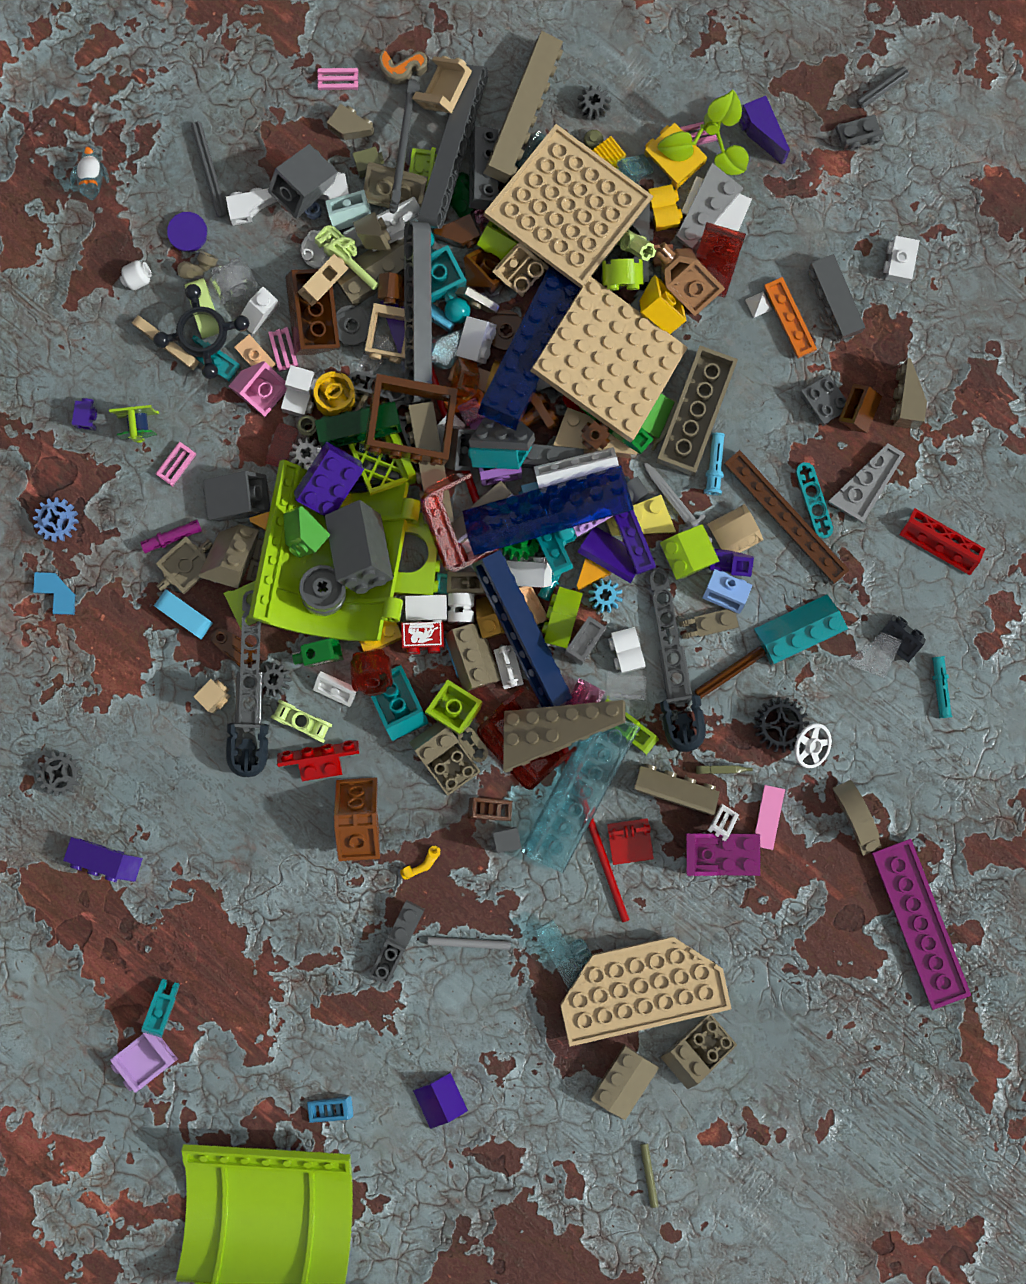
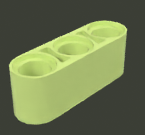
[185,278,219,339]

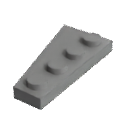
[676,163,743,249]
[827,444,905,523]

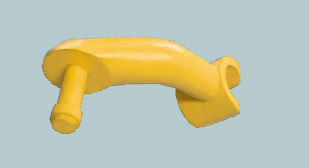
[400,846,440,880]

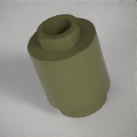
[297,415,317,439]

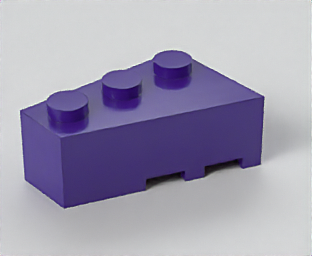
[63,837,143,882]

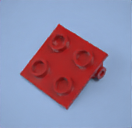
[607,818,654,865]

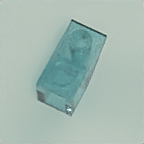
[432,329,463,369]

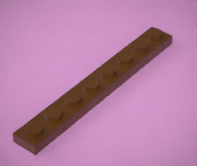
[724,450,849,585]

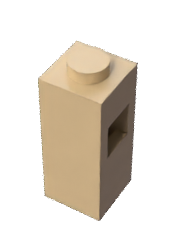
[298,254,348,306]

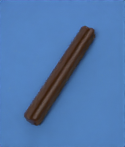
[695,646,766,699]

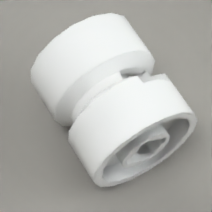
[448,593,474,624]

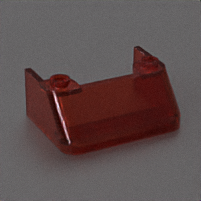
[420,473,499,572]
[477,687,577,790]

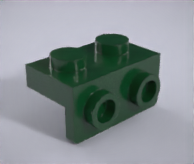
[450,172,476,218]

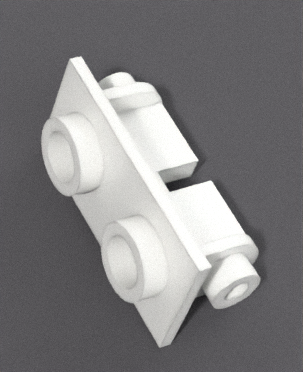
[494,645,524,689]

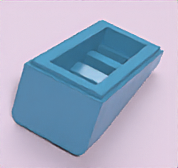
[307,1096,353,1123]

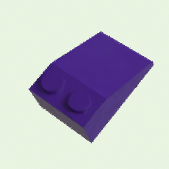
[738,95,790,164]

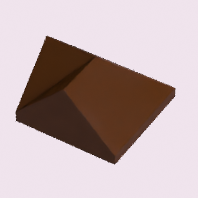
[464,248,504,295]

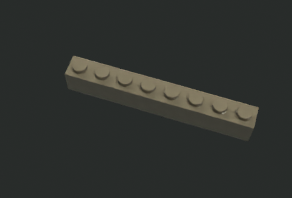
[483,31,563,184]

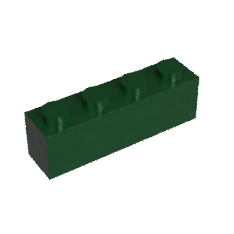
[315,402,402,448]

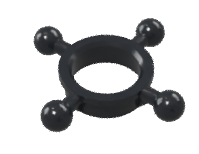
[153,284,250,379]

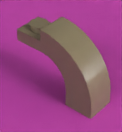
[832,780,881,856]

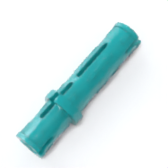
[932,656,952,719]

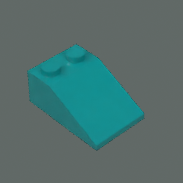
[364,665,429,741]

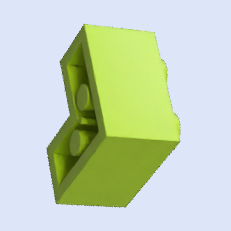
[542,587,583,649]

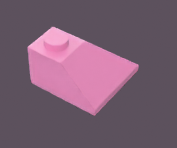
[228,361,287,417]

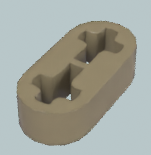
[458,727,488,762]

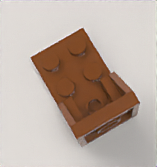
[334,777,380,861]

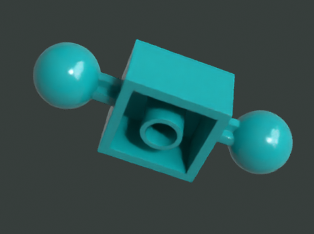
[431,232,470,324]

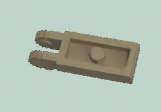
[679,609,739,639]

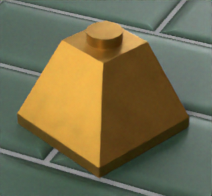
[476,597,505,639]

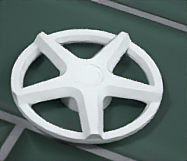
[795,723,832,768]

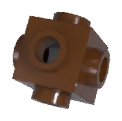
[581,421,610,451]

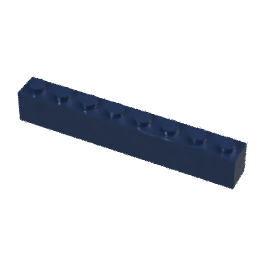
[472,550,572,708]

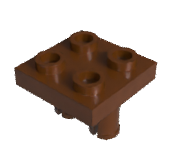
[518,389,560,431]

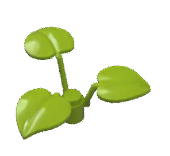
[657,90,749,175]

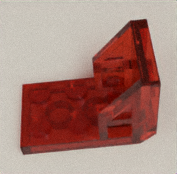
[696,222,746,298]

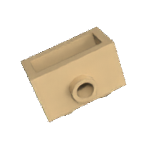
[193,679,231,714]

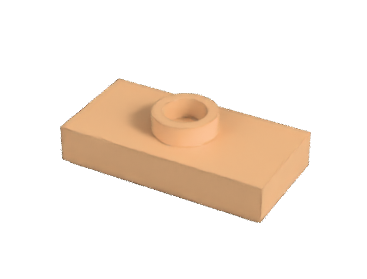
[234,334,276,369]
[519,586,549,625]

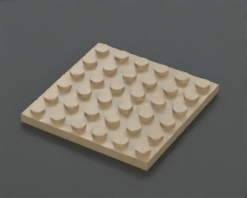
[483,124,653,288]
[530,277,688,442]

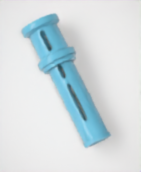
[704,432,725,495]

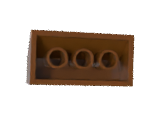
[285,269,340,355]

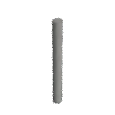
[428,937,511,950]

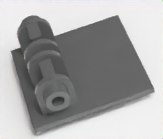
[800,375,847,426]

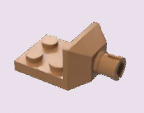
[655,242,725,316]

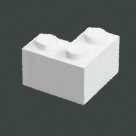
[281,365,317,417]

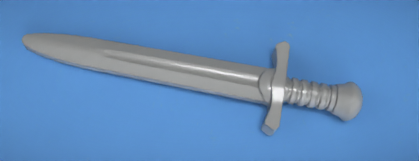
[644,463,712,543]

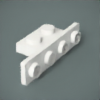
[343,197,421,251]

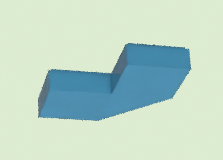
[33,572,76,615]

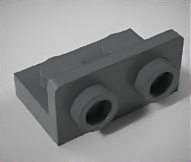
[836,115,884,151]

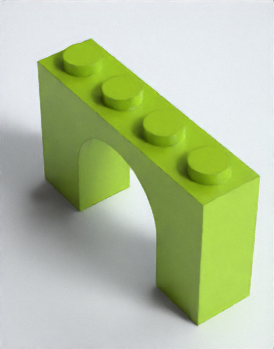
[394,513,444,596]

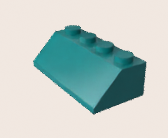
[754,594,848,666]

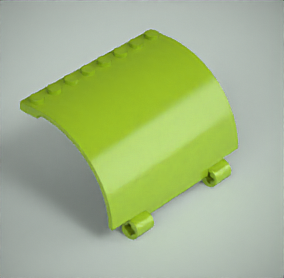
[248,460,421,641]
[176,1144,353,1284]

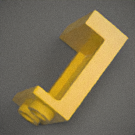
[644,123,707,189]

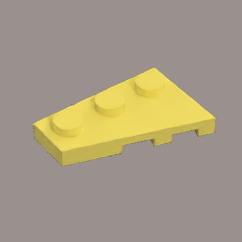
[606,495,676,536]

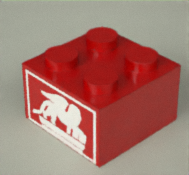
[401,622,445,655]

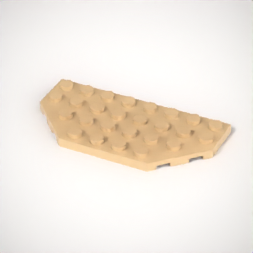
[560,936,731,1047]

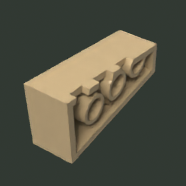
[553,407,638,459]

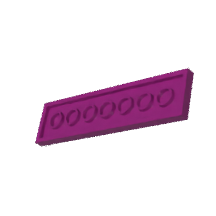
[871,839,972,1010]

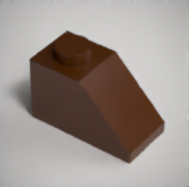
[433,214,480,249]

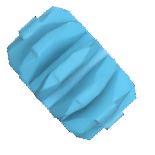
[588,579,622,613]

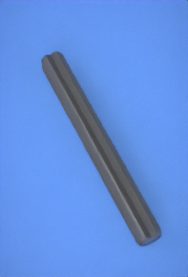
[191,121,227,217]

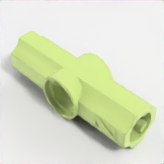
[617,230,656,261]

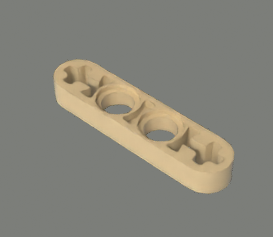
[132,315,200,371]

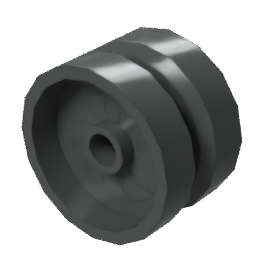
[299,565,346,616]

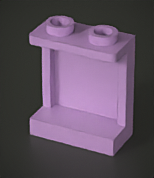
[110,1033,178,1093]

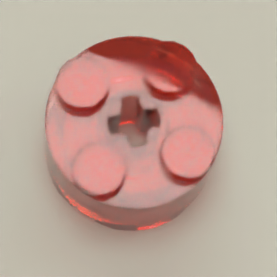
[350,649,393,696]

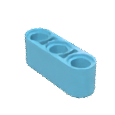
[153,589,213,639]

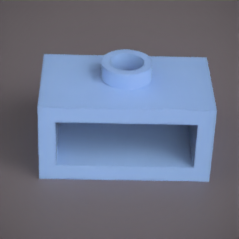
[702,569,752,614]

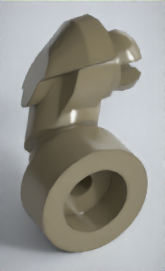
[178,251,218,279]

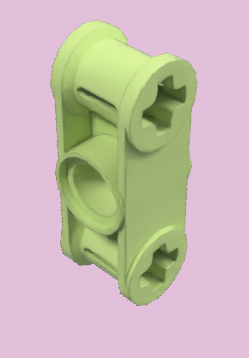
[270,699,332,743]

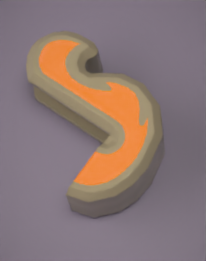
[378,49,428,85]

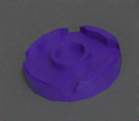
[167,212,208,252]

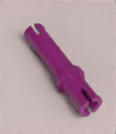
[140,519,202,554]

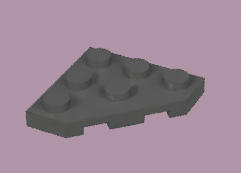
[469,408,535,451]

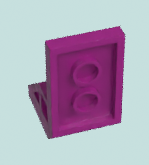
[687,834,760,876]

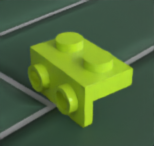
[409,147,437,192]

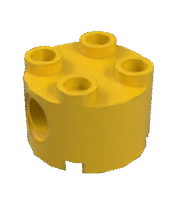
[314,372,355,417]

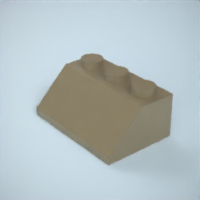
[199,524,259,589]
[444,623,502,692]
[590,1044,659,1120]

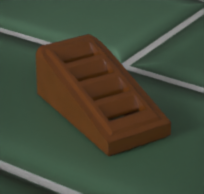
[468,797,513,821]

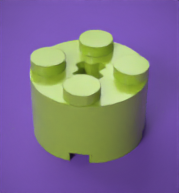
[602,259,643,291]

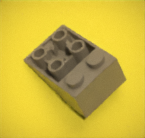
[891,358,927,429]
[409,721,481,796]
[660,1014,737,1089]

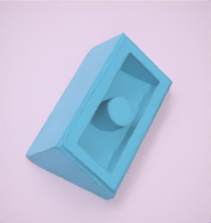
[431,304,456,332]

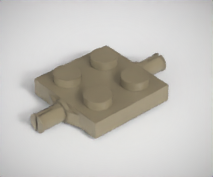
[156,537,213,594]

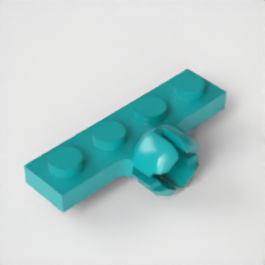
[523,502,576,577]

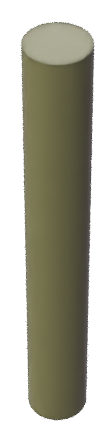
[640,1143,659,1208]

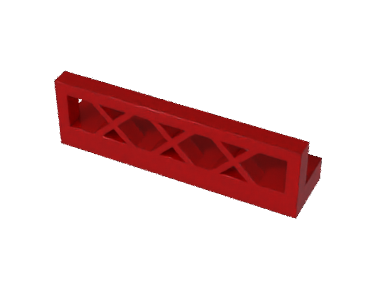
[899,508,985,575]

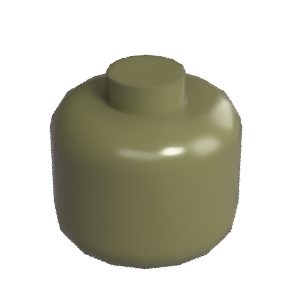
[583,129,604,150]

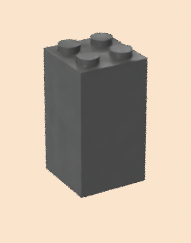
[325,500,393,594]

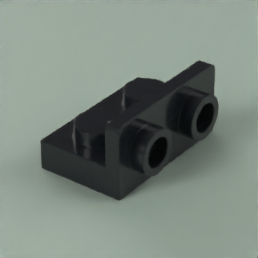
[876,615,926,663]

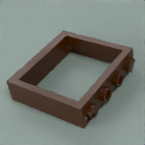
[364,374,458,466]

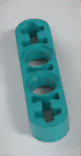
[795,462,833,539]

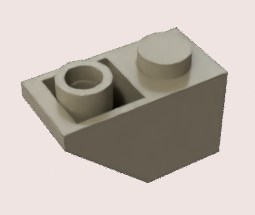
[326,104,374,140]
[353,212,392,251]

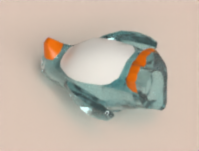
[70,147,109,200]

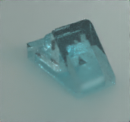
[616,154,654,183]

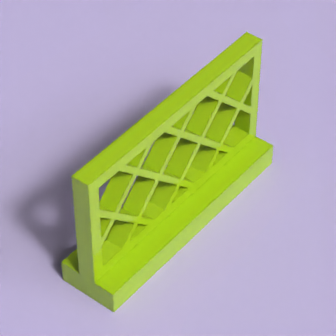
[348,433,416,496]

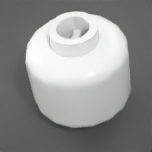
[120,260,152,290]

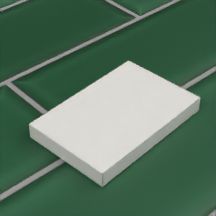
[682,176,752,237]

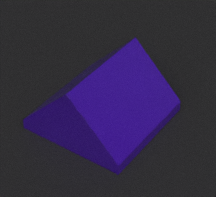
[413,1072,468,1129]

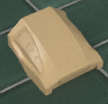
[492,242,550,297]
[707,504,763,553]

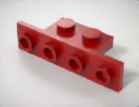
[277,740,359,781]

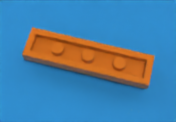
[764,277,817,359]

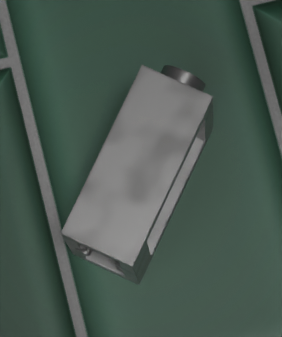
[565,616,606,666]

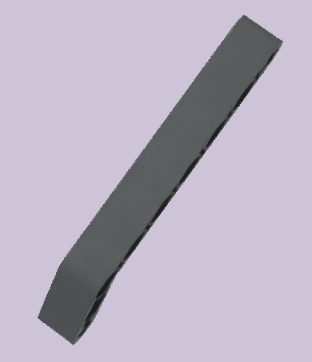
[349,371,419,472]

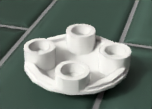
[301,230,332,269]

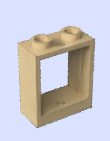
[365,303,405,364]

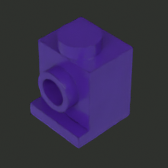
[72,398,97,431]

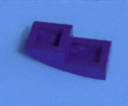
[709,549,754,577]

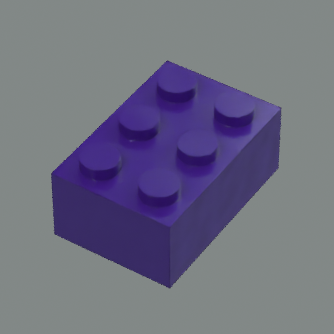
[294,442,364,516]

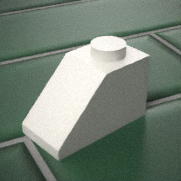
[241,287,280,335]

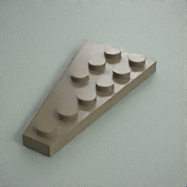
[503,700,625,773]

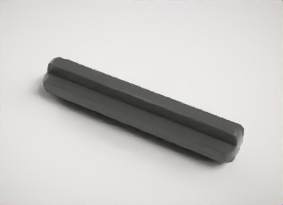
[857,67,909,108]

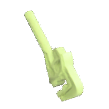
[314,225,379,290]

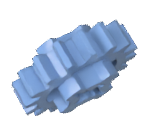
[33,497,79,542]

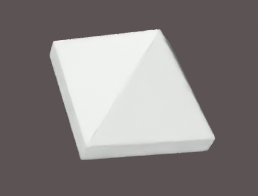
[745,291,772,318]

